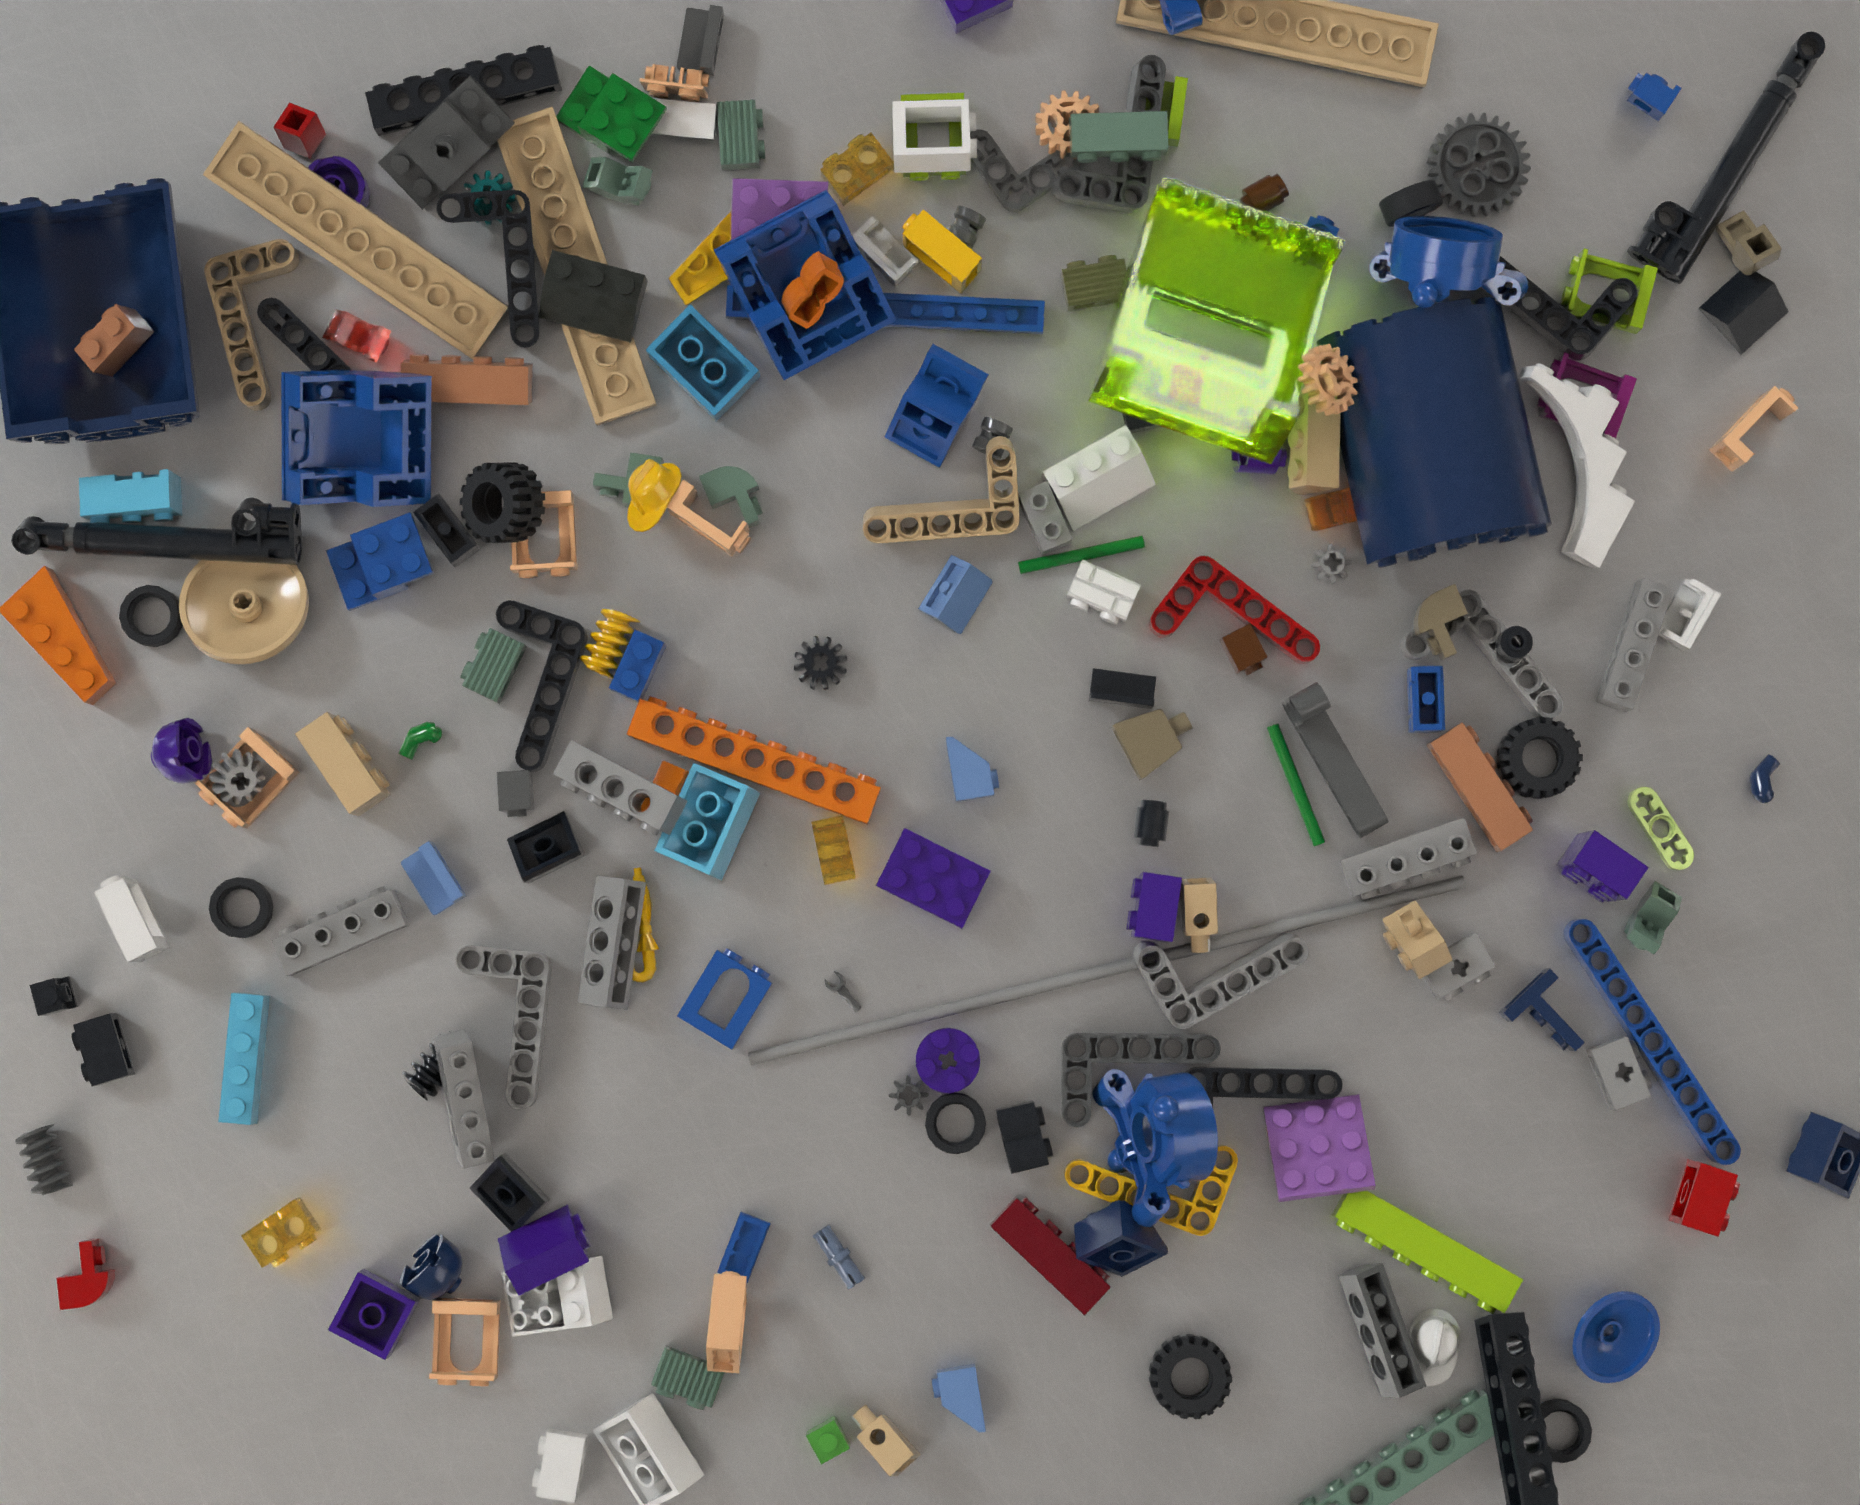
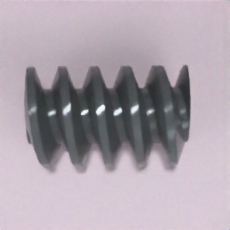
[15,1124,73,1196]

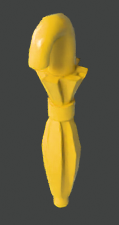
[632,867,659,983]

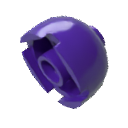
[151,718,212,784]

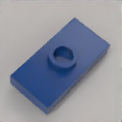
[717,1211,771,1283]

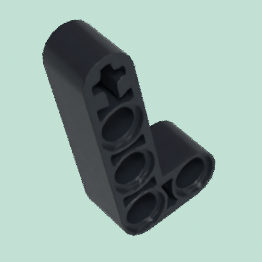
[257,297,352,371]

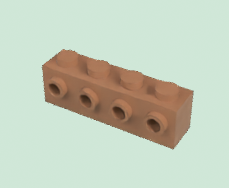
[401,354,533,405]
[1426,722,1533,852]

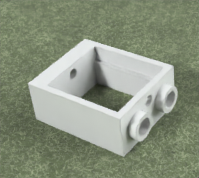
[892,99,977,173]
[94,875,170,962]

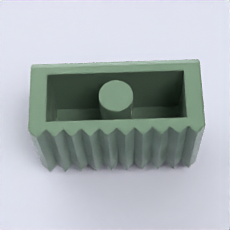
[717,99,765,170]
[460,628,527,704]
[651,1345,725,1410]

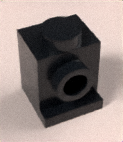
[30,976,78,1016]

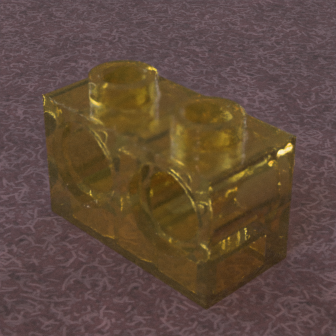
[820,132,894,206]
[811,815,857,886]
[241,1197,321,1268]

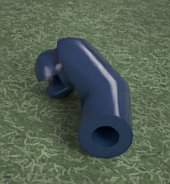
[1749,754,1780,803]

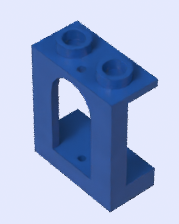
[677,948,773,1050]

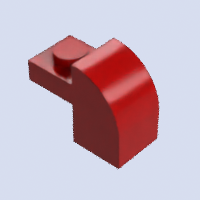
[56,1238,115,1310]

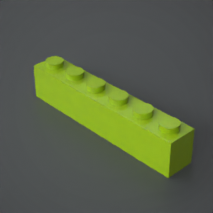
[1331,1191,1523,1314]

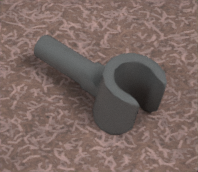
[825,971,862,1012]

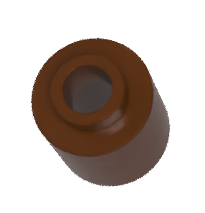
[1240,174,1289,218]

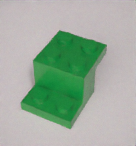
[556,66,667,163]

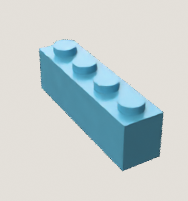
[218,993,270,1125]

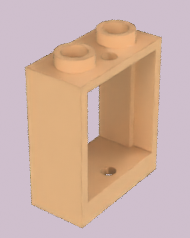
[706,1271,747,1374]

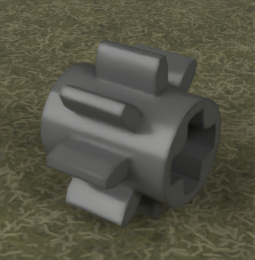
[889,1075,929,1116]

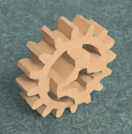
[1035,90,1099,159]
[1298,344,1358,416]

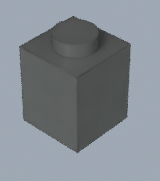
[497,770,534,817]

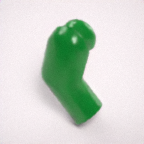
[398,722,442,760]

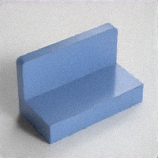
[918,555,993,634]
[401,841,466,915]

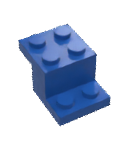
[884,344,989,468]
[326,512,434,611]

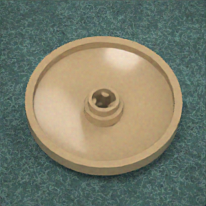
[179,560,309,664]

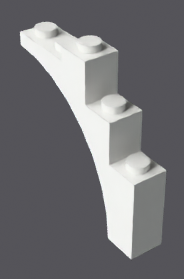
[1517,364,1635,568]

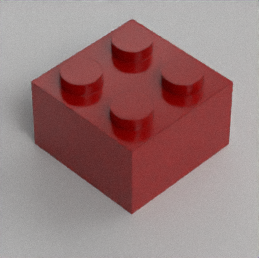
[1668,1159,1740,1237]

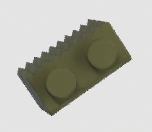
[1061,255,1131,311]

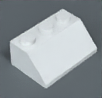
[1041,425,1156,531]
[593,1393,705,1505]

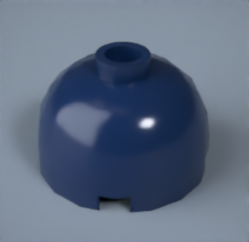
[400,1234,462,1300]

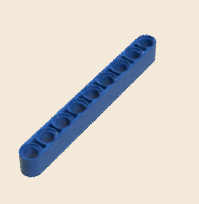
[1564,919,1741,1165]

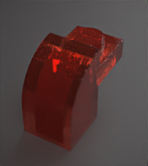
[322,309,391,362]

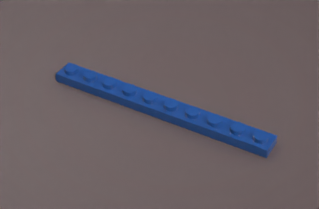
[726,285,1045,334]

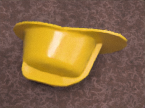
[627,459,682,532]

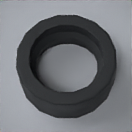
[1379,180,1444,227]
[119,585,183,647]
[209,877,273,938]
[925,1092,986,1154]
[1541,1399,1592,1463]

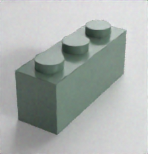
[1069,111,1168,163]

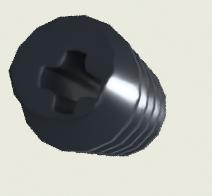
[402,1031,451,1101]

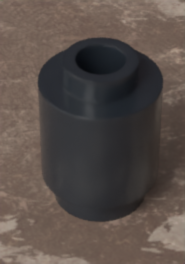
[1496,626,1533,661]
[1134,800,1169,847]

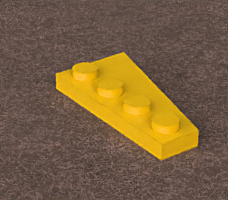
[668,211,731,305]

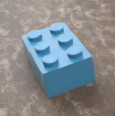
[646,305,761,422]

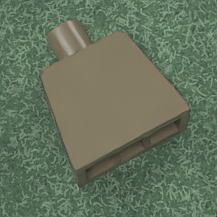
[1111,709,1193,781]

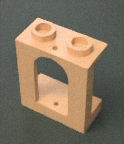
[1709,386,1798,472]
[667,479,751,556]
[510,490,577,578]
[195,727,300,828]
[429,1298,501,1386]

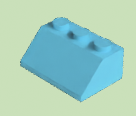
[654,763,760,881]

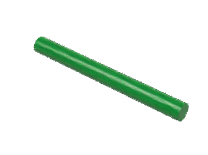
[1018,536,1145,574]
[1267,723,1325,846]

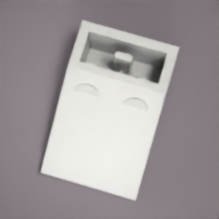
[501,1255,613,1336]

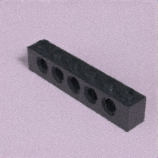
[365,45,562,136]
[1474,1312,1559,1505]

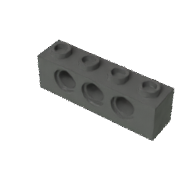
[1338,1263,1426,1398]

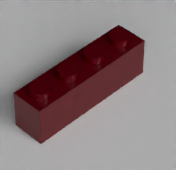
[990,1196,1111,1316]

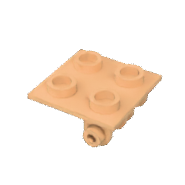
[640,64,709,102]

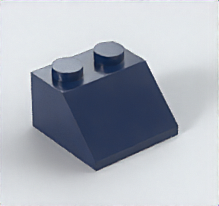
[1786,1112,1860,1199]
[1074,1200,1168,1277]

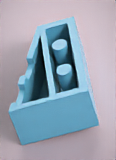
[79,469,183,524]

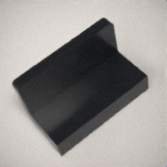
[1089,668,1156,709]

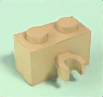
[1382,900,1453,979]

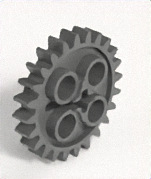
[1426,113,1531,217]

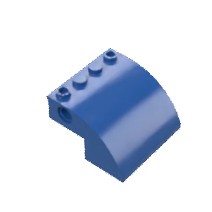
[714,190,896,380]
[281,370,432,507]

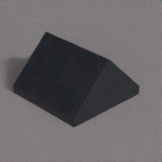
[1698,271,1789,355]
[507,811,586,884]
[470,1153,550,1232]

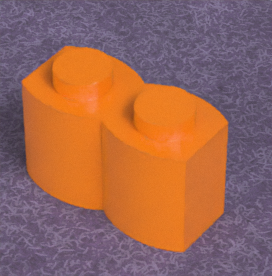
[781,251,844,329]

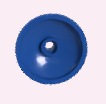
[1573,1291,1660,1383]

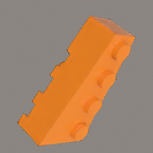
[0,566,116,705]

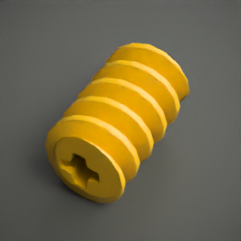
[580,609,640,679]

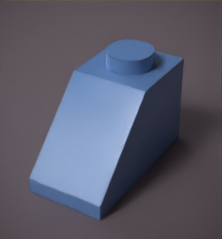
[946,737,999,802]
[932,1364,986,1433]

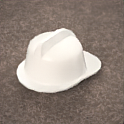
[1409,1309,1461,1386]

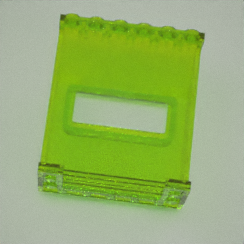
[1088,176,1345,464]

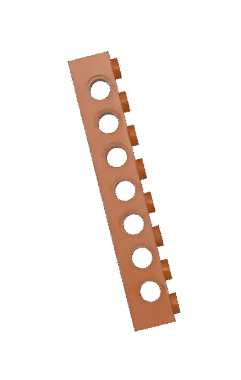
[626,696,881,825]

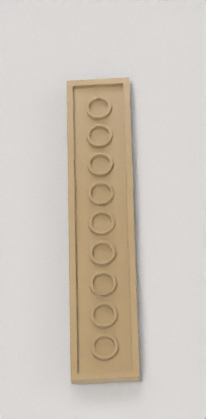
[1116,0,1439,88]
[497,106,657,426]
[203,121,508,359]

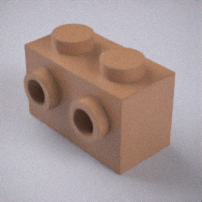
[74,304,154,377]

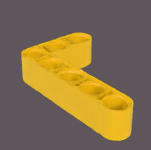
[1064,1144,1238,1236]

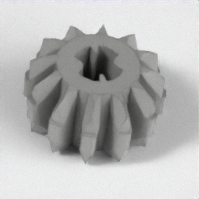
[209,749,265,805]

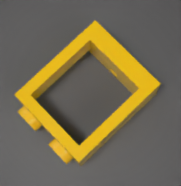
[902,210,982,294]

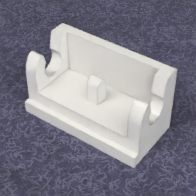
[652,98,718,139]
[852,216,920,287]
[1658,579,1721,652]

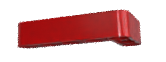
[1149,556,1320,664]

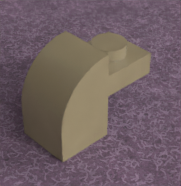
[1716,210,1782,275]
[1414,584,1468,661]

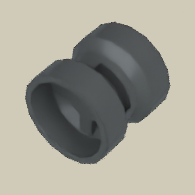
[947,206,986,249]
[972,417,1013,459]

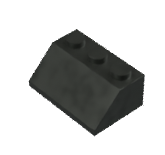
[538,250,648,343]

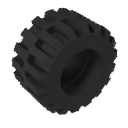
[460,462,545,543]
[1497,717,1583,799]
[1149,1334,1232,1419]

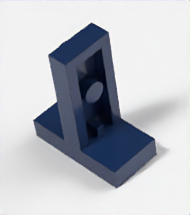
[1499,968,1585,1051]

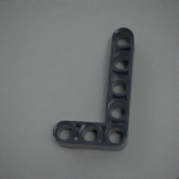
[436,190,539,348]
[1499,256,1637,361]
[496,600,588,772]
[1185,1067,1343,1108]

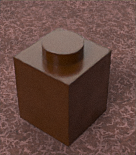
[1219,623,1268,676]

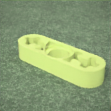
[1627,787,1694,870]

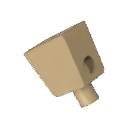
[1180,877,1218,953]
[851,1405,921,1477]

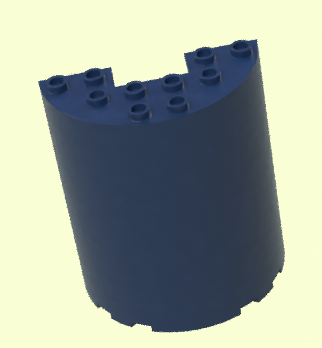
[0,178,200,444]
[1316,297,1552,568]

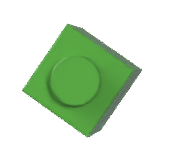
[806,1416,851,1465]

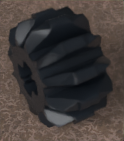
[794,636,848,690]

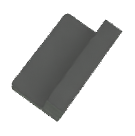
[677,5,724,76]

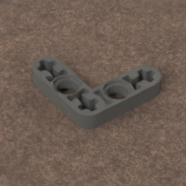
[970,129,1081,212]

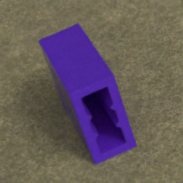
[498,1205,591,1296]

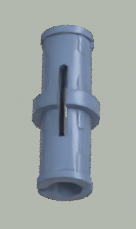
[813,1224,865,1290]

